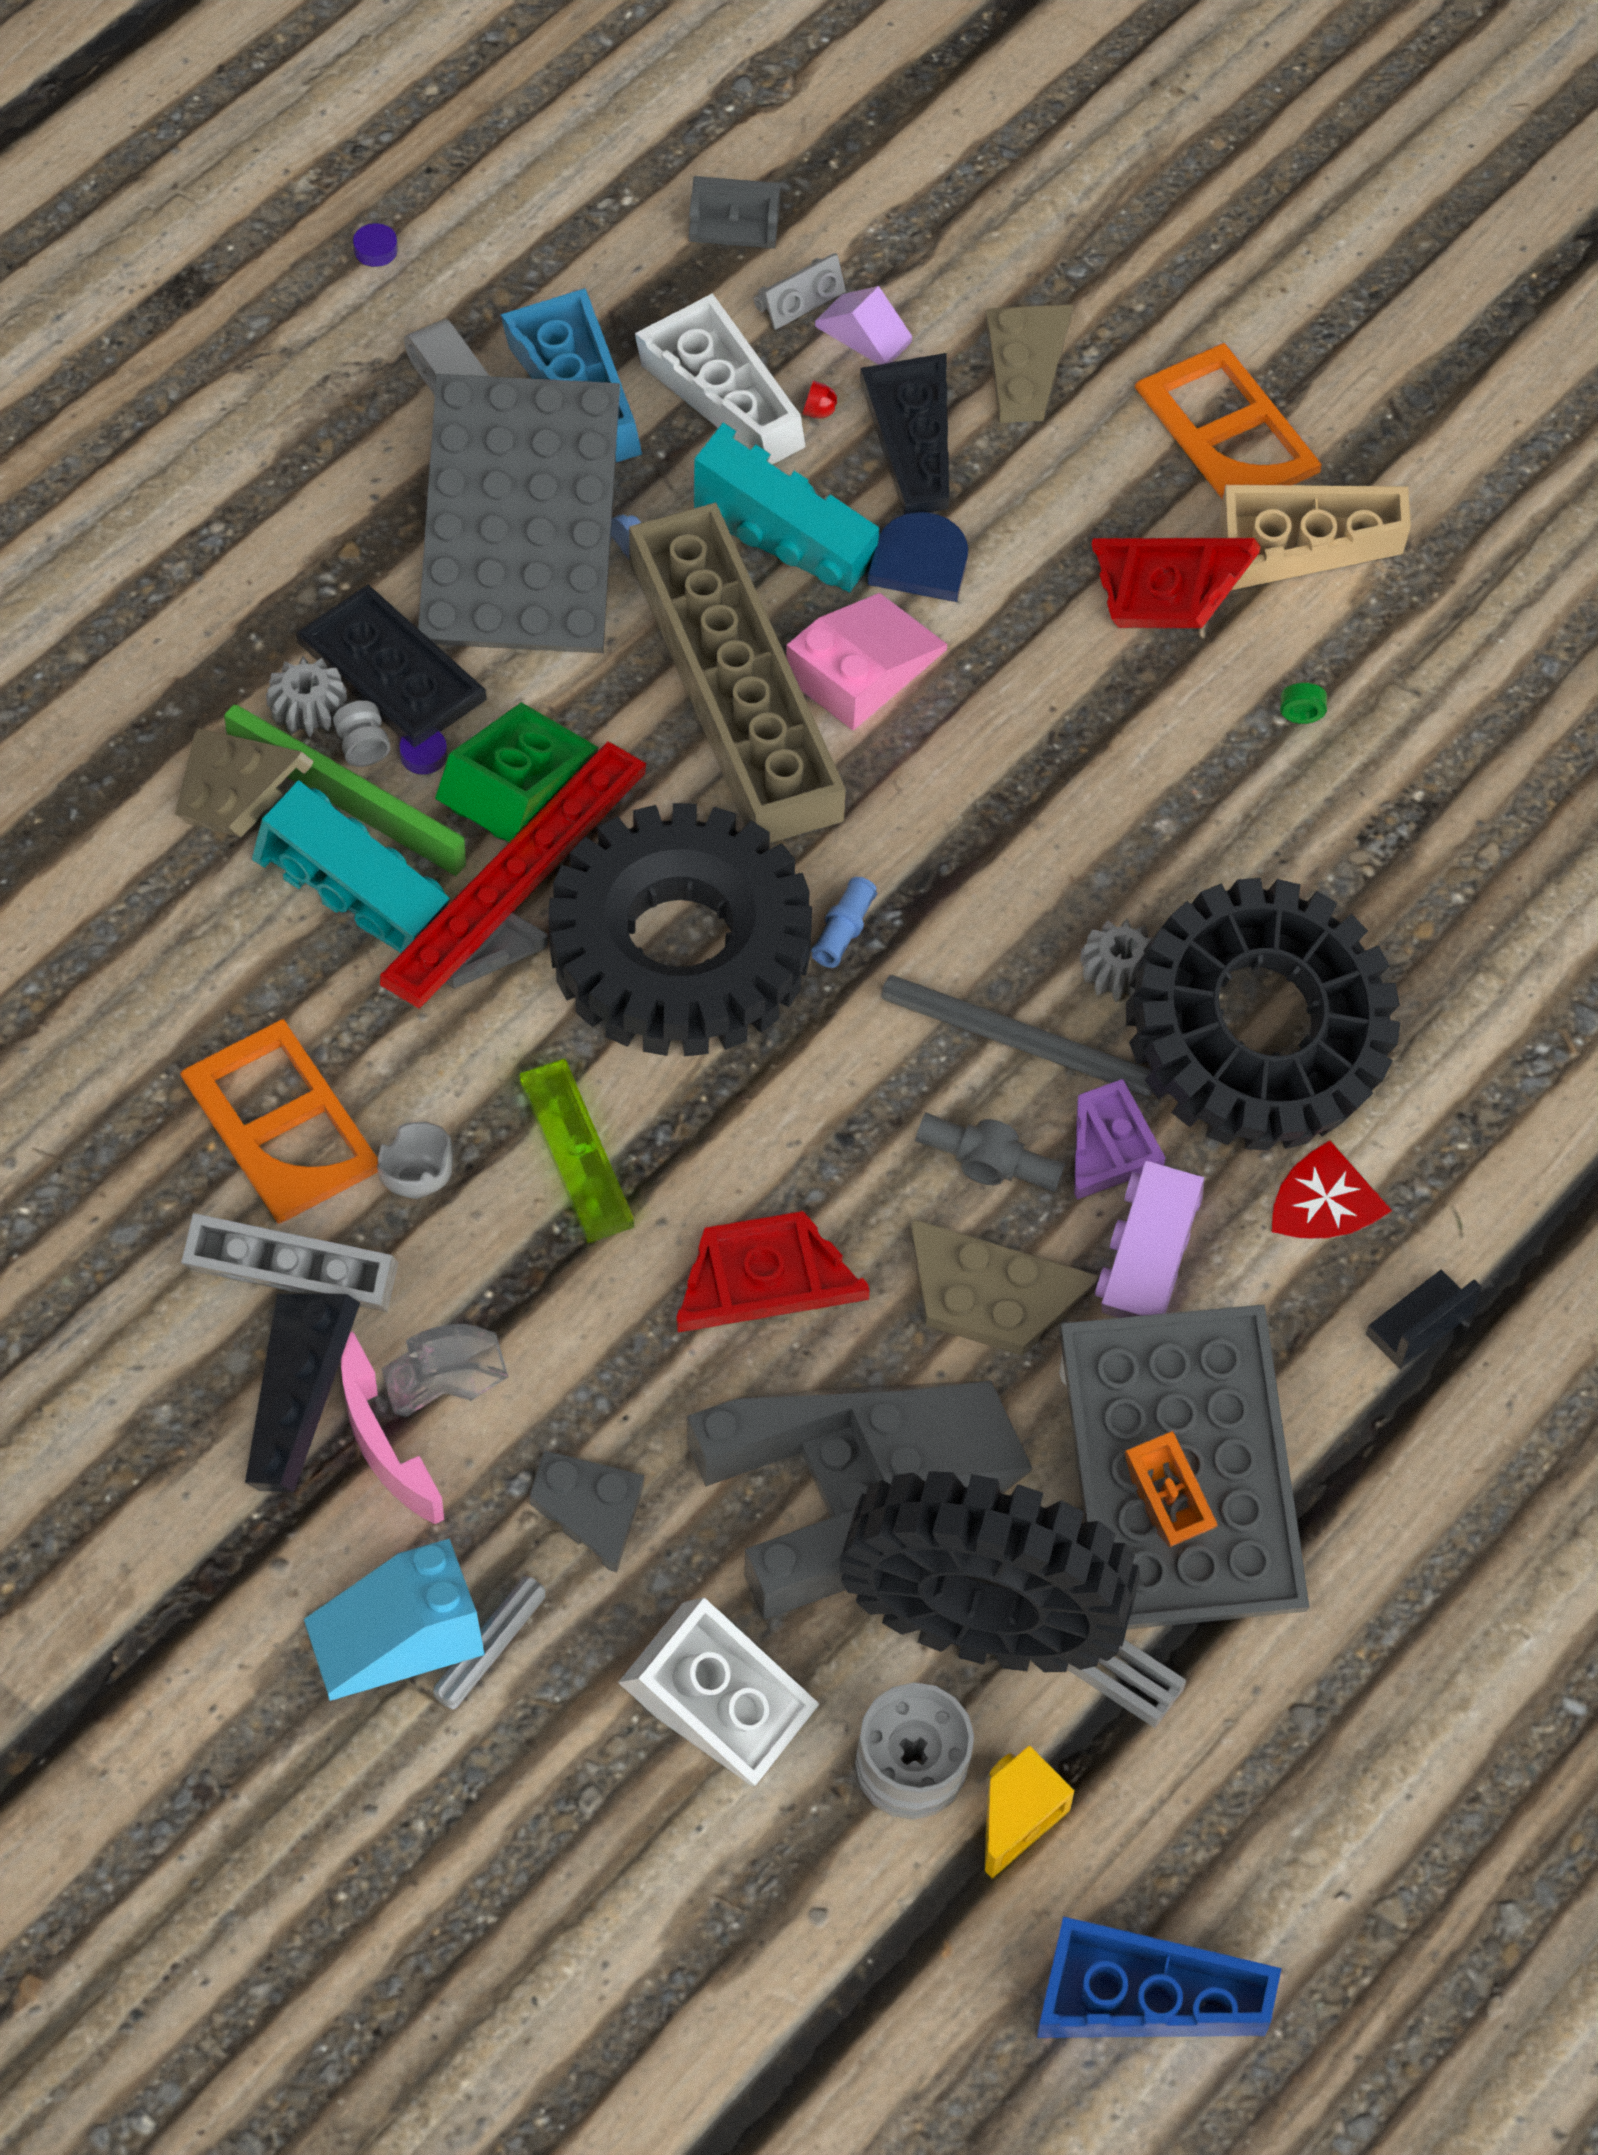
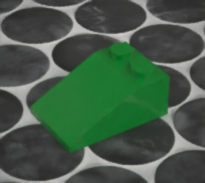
[435,702,599,842]

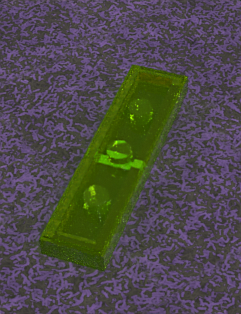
[519,1058,635,1243]

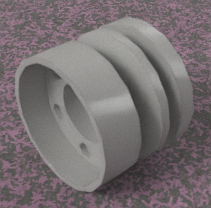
[855,1682,974,1820]

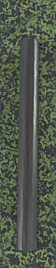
[881,975,1153,1096]

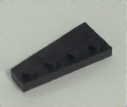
[860,353,949,515]
[245,1294,360,1493]

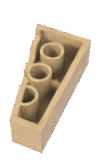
[1220,485,1411,590]

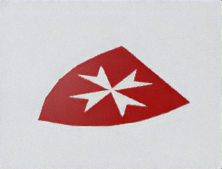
[1271,1140,1392,1239]

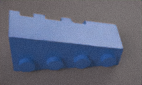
[1037,1916,1282,2038]

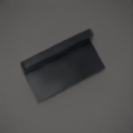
[1366,1269,1482,1370]

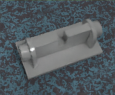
[753,253,846,330]

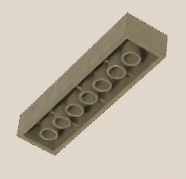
[629,503,846,843]

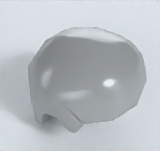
[377,1121,453,1199]

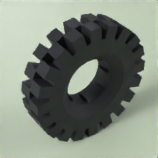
[548,803,812,1057]
[1126,878,1400,1151]
[839,1471,1140,1673]

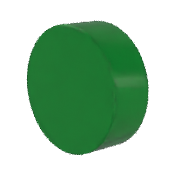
[1280,683,1327,724]

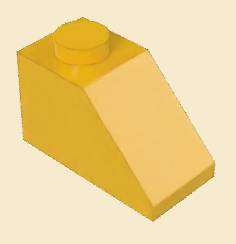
[985,1745,1074,1879]

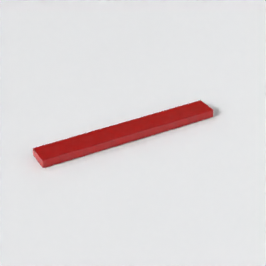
[380,741,646,1009]

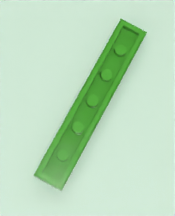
[224,704,466,876]

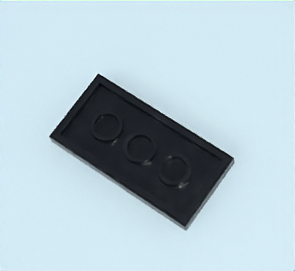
[296,584,487,748]

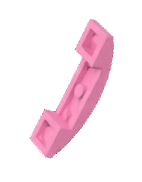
[341,1332,444,1524]

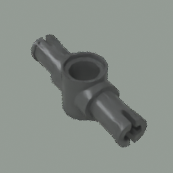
[915,1112,1065,1193]

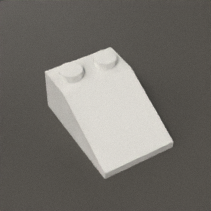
[618,1598,819,1786]

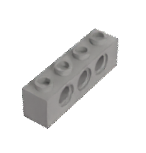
[181,1213,399,1312]

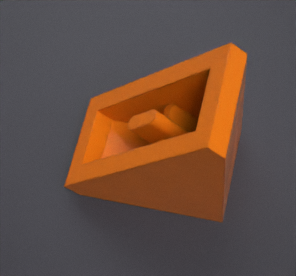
[1125,1431,1218,1547]

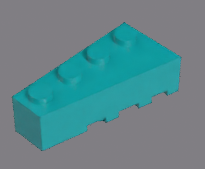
[694,422,879,593]
[251,780,450,953]

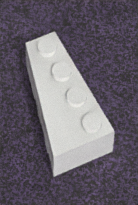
[635,293,806,464]

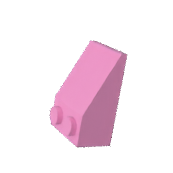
[786,593,948,731]

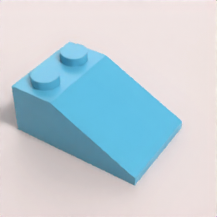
[304,1538,485,1701]

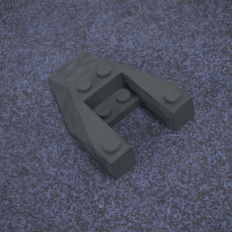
[687,1381,1032,1620]

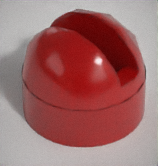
[802,380,837,419]

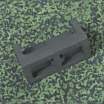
[689,176,780,249]

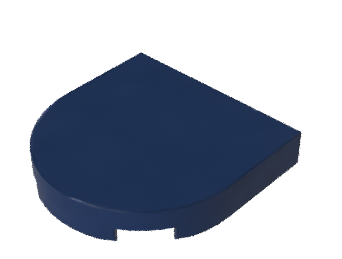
[868,512,968,602]

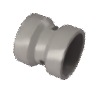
[333,701,391,767]

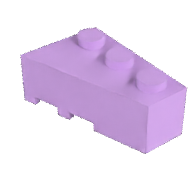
[1095,1161,1204,1318]

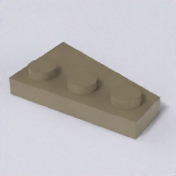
[985,304,1074,423]

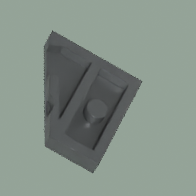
[530,1450,644,1572]

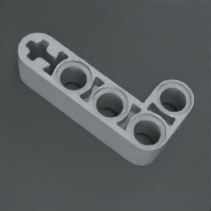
[404,318,489,395]

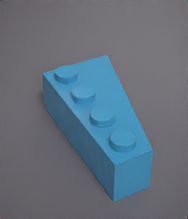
[500,288,642,463]

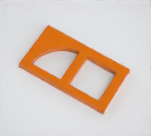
[1134,343,1322,500]
[180,1019,378,1224]

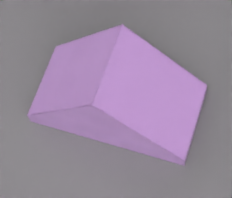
[815,286,912,365]

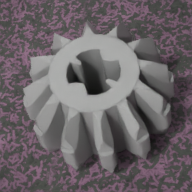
[266,656,347,737]
[1080,918,1152,1003]

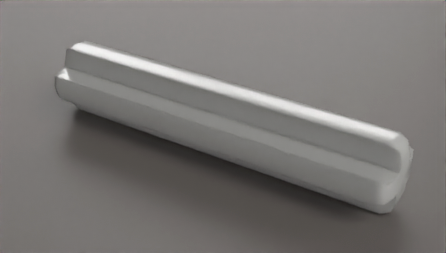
[433,1576,546,1709]

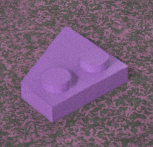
[1074,1079,1166,1200]

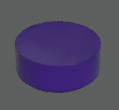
[353,223,398,267]
[399,731,447,775]

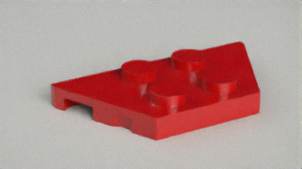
[1091,538,1261,628]
[676,1211,870,1333]

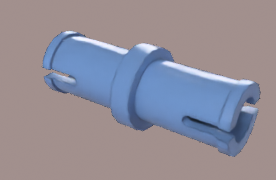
[811,877,878,968]

